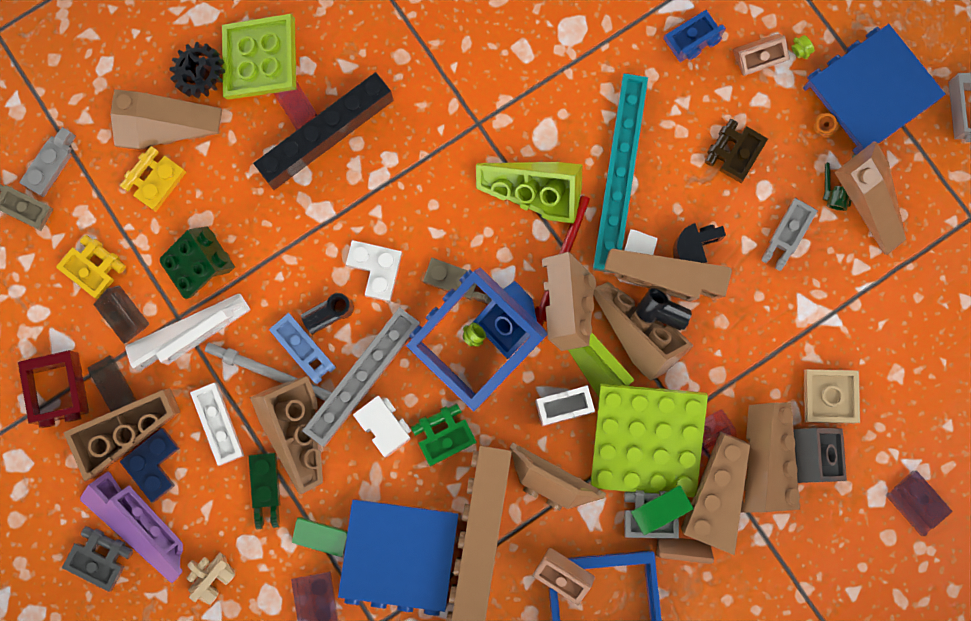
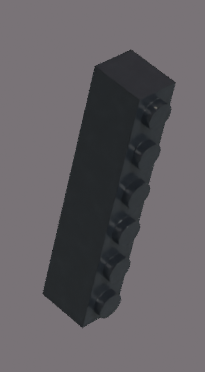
[253,72,393,190]

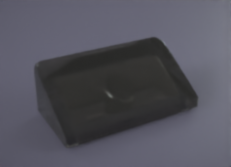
[93,286,149,344]

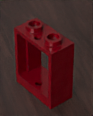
[18,350,89,428]

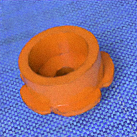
[814,112,839,137]

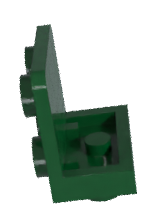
[160,226,235,299]

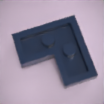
[120,428,180,503]

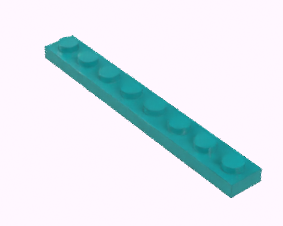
[593,73,648,273]

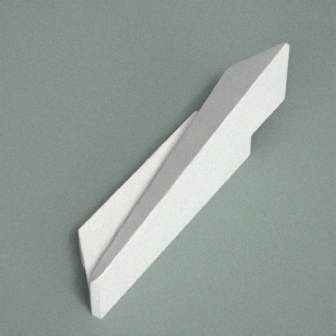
[125,294,251,371]

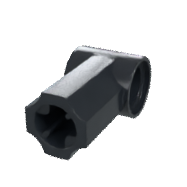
[635,288,692,330]
[301,293,354,335]

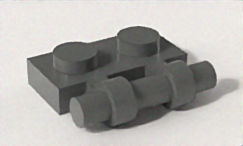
[62,526,133,592]

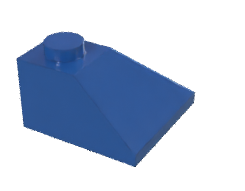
[473,281,537,359]

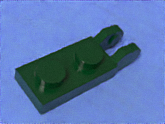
[249,453,281,530]

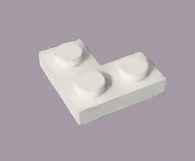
[346,240,402,302]

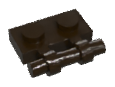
[705,119,768,183]

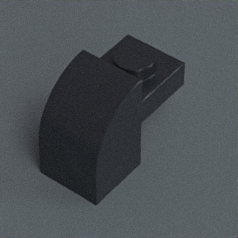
[673,223,726,263]

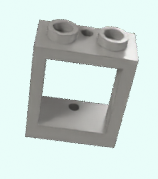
[948,73,971,142]

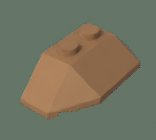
[510,442,606,511]

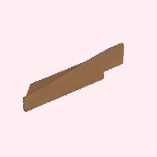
[604,249,732,302]

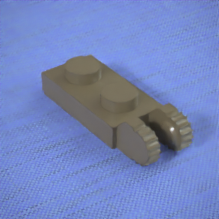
[0,184,53,231]
[423,258,498,304]

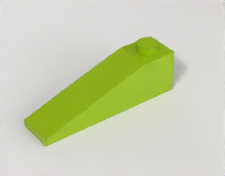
[476,162,583,223]

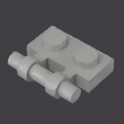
[624,490,679,538]

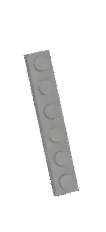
[302,307,420,448]

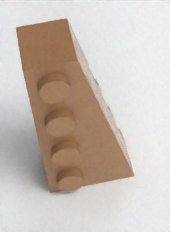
[681,431,750,555]

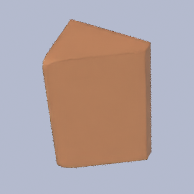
[733,34,790,76]
[656,538,714,564]
[532,548,595,605]

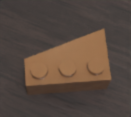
[542,252,596,351]

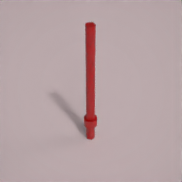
[535,195,590,326]

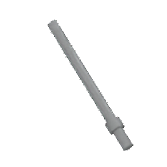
[205,342,332,401]

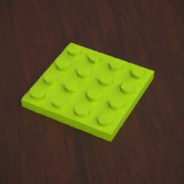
[590,384,708,497]

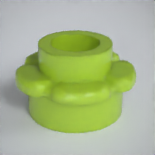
[791,35,815,59]
[463,322,486,347]

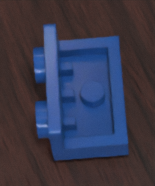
[664,10,726,62]

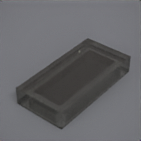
[87,355,137,412]

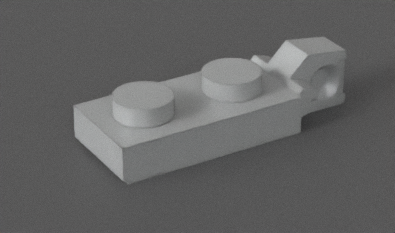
[19,127,76,197]

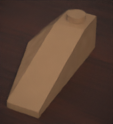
[110,89,222,150]
[250,376,323,494]

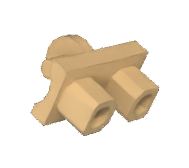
[187,552,235,605]

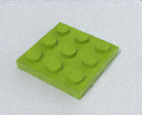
[222,14,296,100]

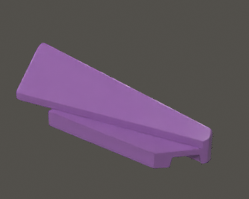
[80,472,183,583]

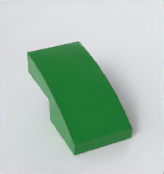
[630,485,694,535]

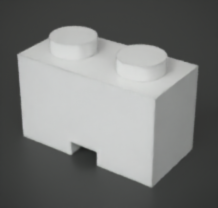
[535,386,595,427]
[353,396,412,458]

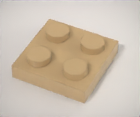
[804,369,860,423]

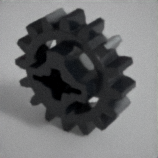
[169,42,225,98]

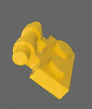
[120,146,187,212]
[56,235,126,300]

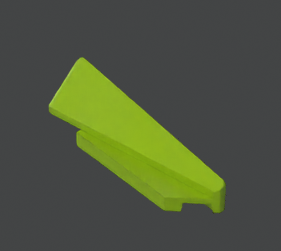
[568,333,634,397]

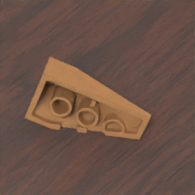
[834,142,906,255]
[594,282,693,381]

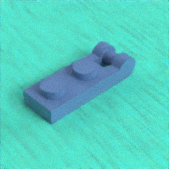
[269,313,336,385]

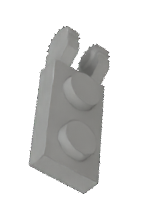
[761,198,818,271]

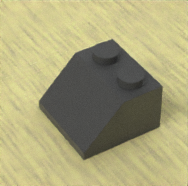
[793,428,847,483]

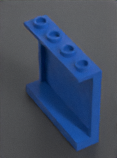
[803,24,946,155]
[338,499,459,616]

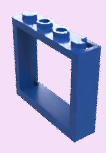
[406,267,548,412]
[548,550,662,621]

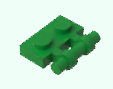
[411,403,477,467]

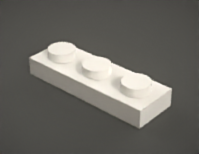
[190,383,244,466]

